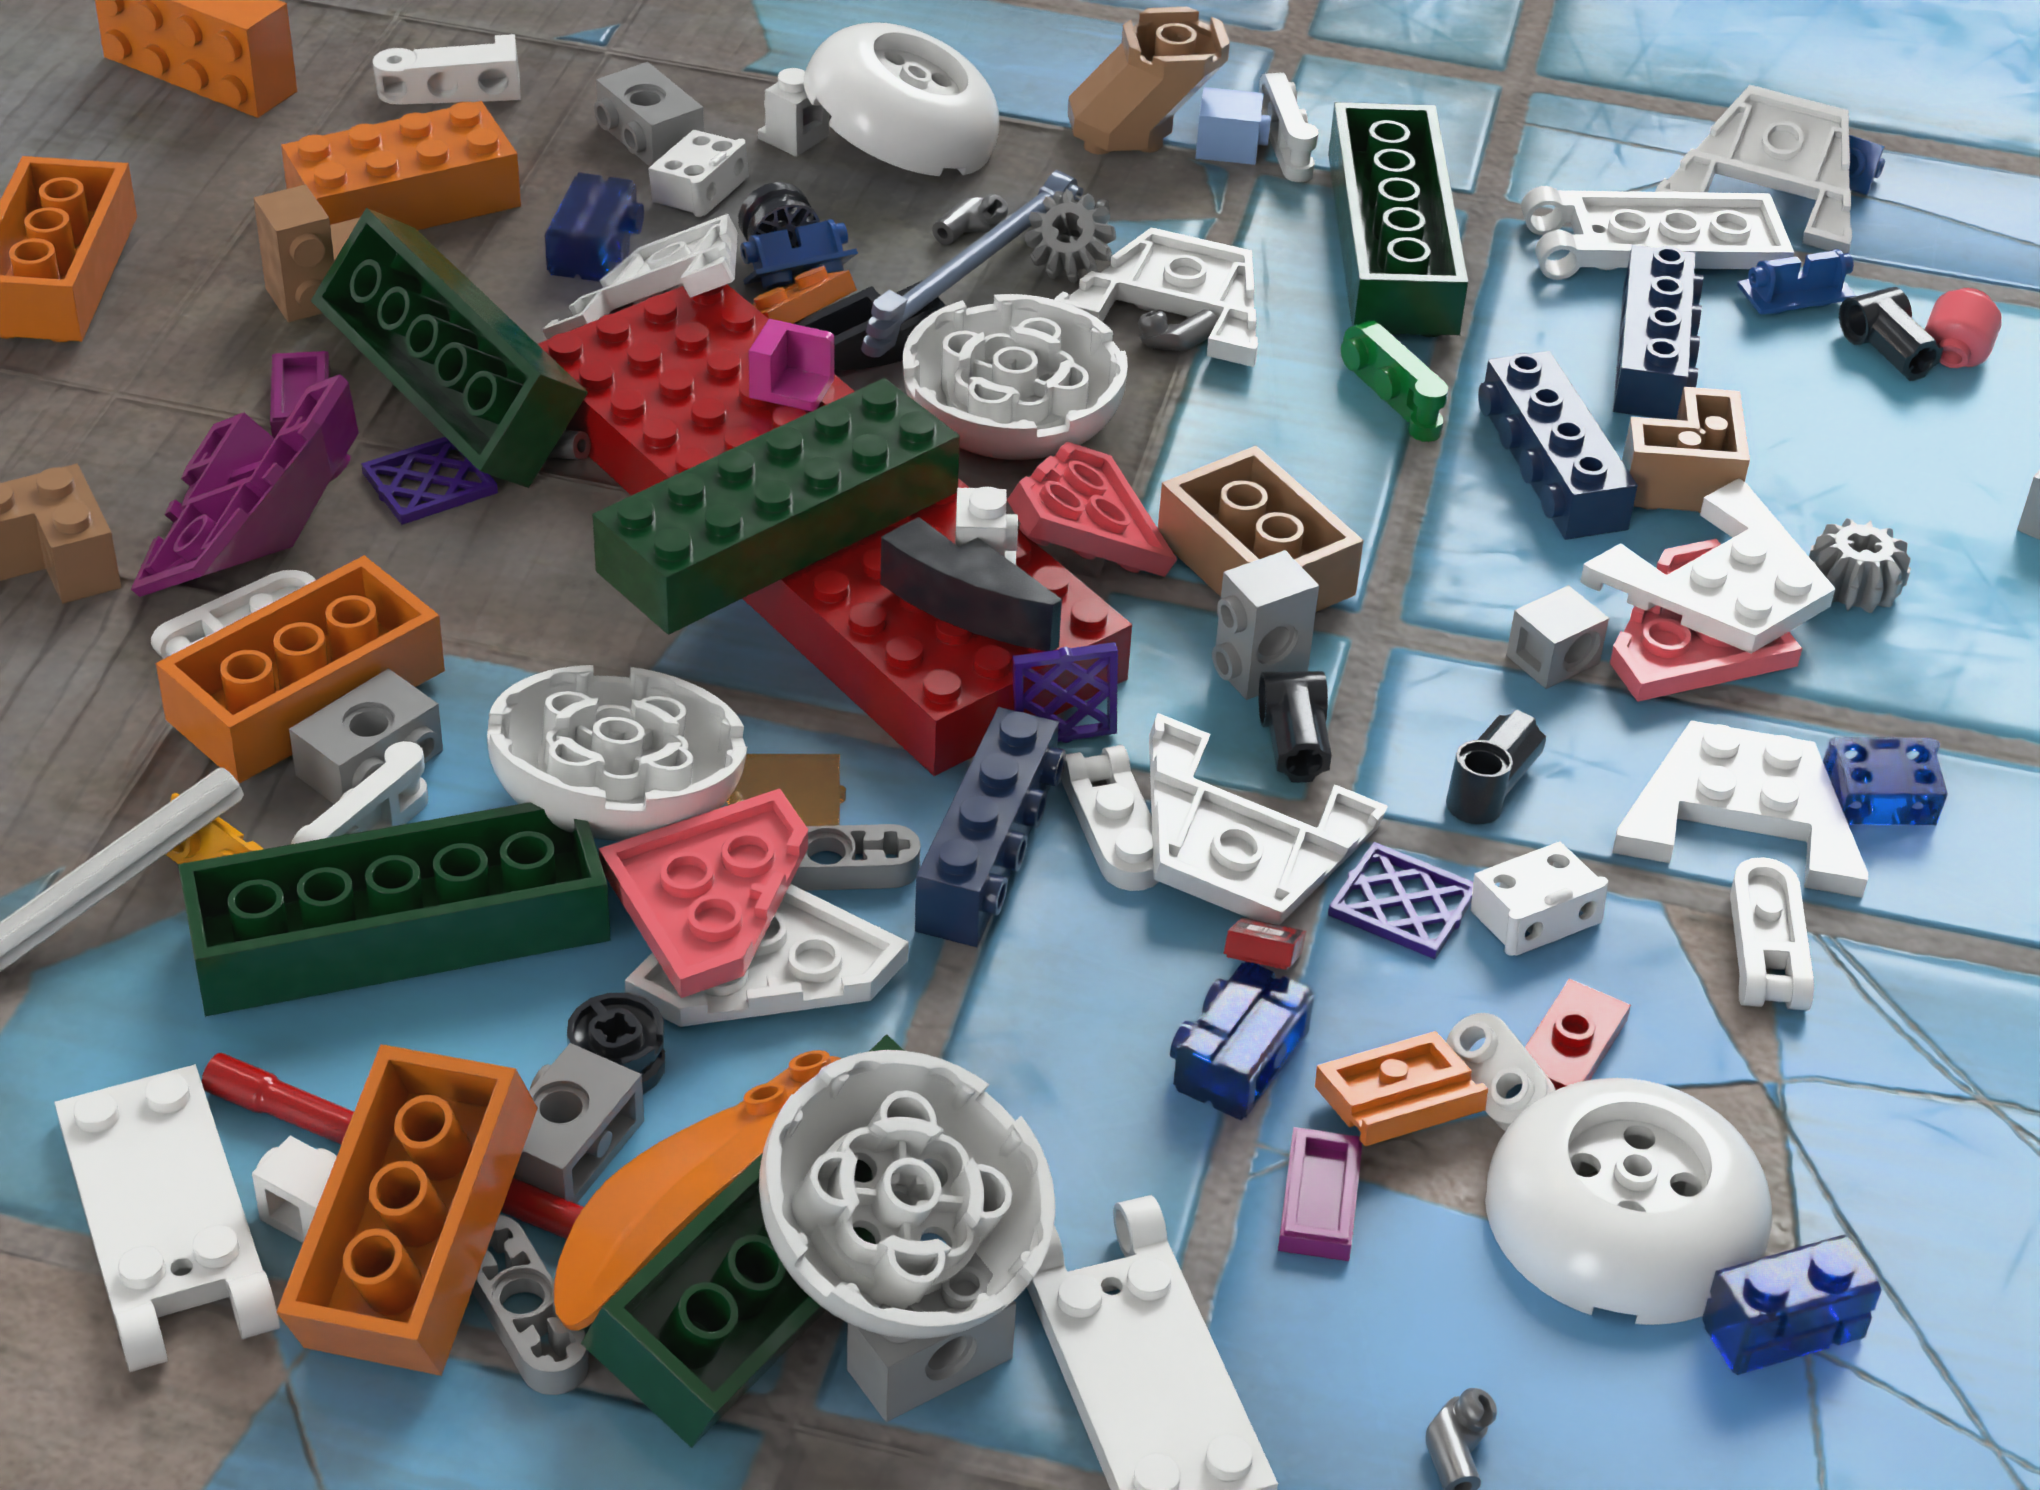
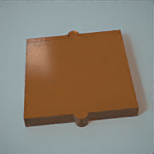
[726,754,846,826]

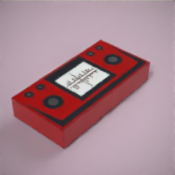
[1223,917,1306,970]

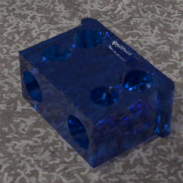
[1823,737,1948,825]

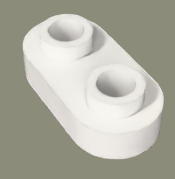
[1446,1013,1555,1131]

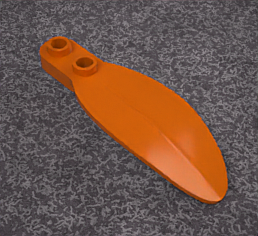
[554,1050,842,1331]

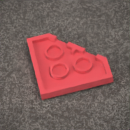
[1007,441,1177,577]
[1610,539,1802,702]
[598,788,808,998]

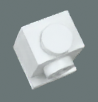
[758,68,829,157]
[955,487,1018,565]
[252,1136,337,1243]

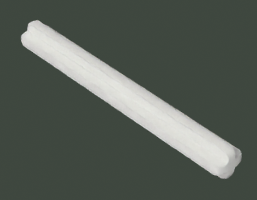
[0,768,244,972]

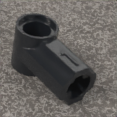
[1839,287,1943,381]
[1258,671,1332,783]
[1446,710,1546,824]

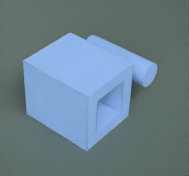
[1195,87,1271,165]

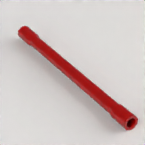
[202,1053,584,1240]

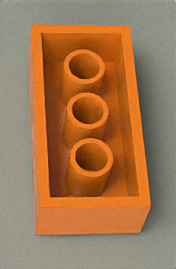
[94,0,297,118]
[281,101,521,230]
[0,156,137,342]
[156,555,445,784]
[276,1044,538,1376]

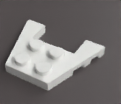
[1655,85,1852,253]
[542,214,738,339]
[1054,227,1258,367]
[1580,478,1835,654]
[1149,713,1387,925]
[1613,721,1868,898]

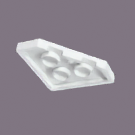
[625,884,909,1027]

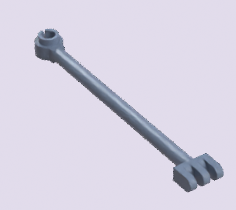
[861,170,1083,357]

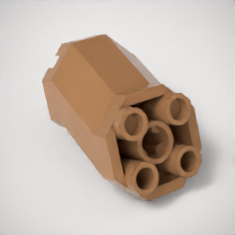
[1068,7,1230,155]

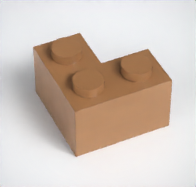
[253,184,360,322]
[1622,387,1750,513]
[0,463,122,604]

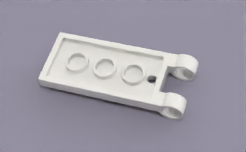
[1521,186,1794,280]
[55,1064,280,1372]
[1027,1195,1278,1490]

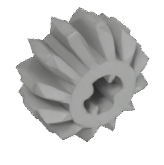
[1025,189,1116,284]
[1809,518,1911,613]

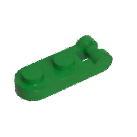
[1341,320,1448,442]

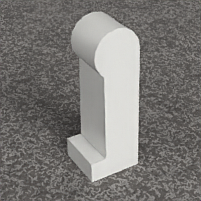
[372,34,521,105]

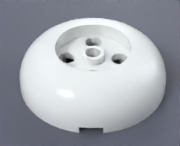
[804,22,1000,176]
[903,294,1128,460]
[487,665,747,841]
[759,1050,1055,1339]
[1485,1078,1772,1325]

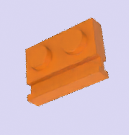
[752,266,857,324]
[1315,1031,1488,1147]

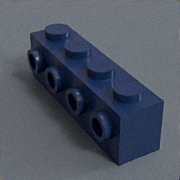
[1613,244,1703,420]
[1478,351,1638,540]
[915,707,1066,948]

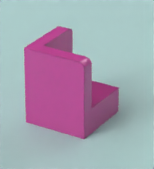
[749,319,834,411]

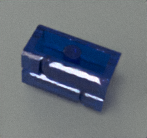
[544,172,644,282]
[1170,961,1314,1120]
[1702,1234,1882,1375]

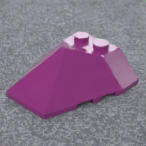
[131,374,359,597]

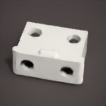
[648,130,749,217]
[1471,841,1608,956]

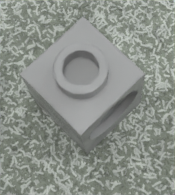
[1506,585,1609,689]

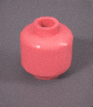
[1924,288,2002,368]

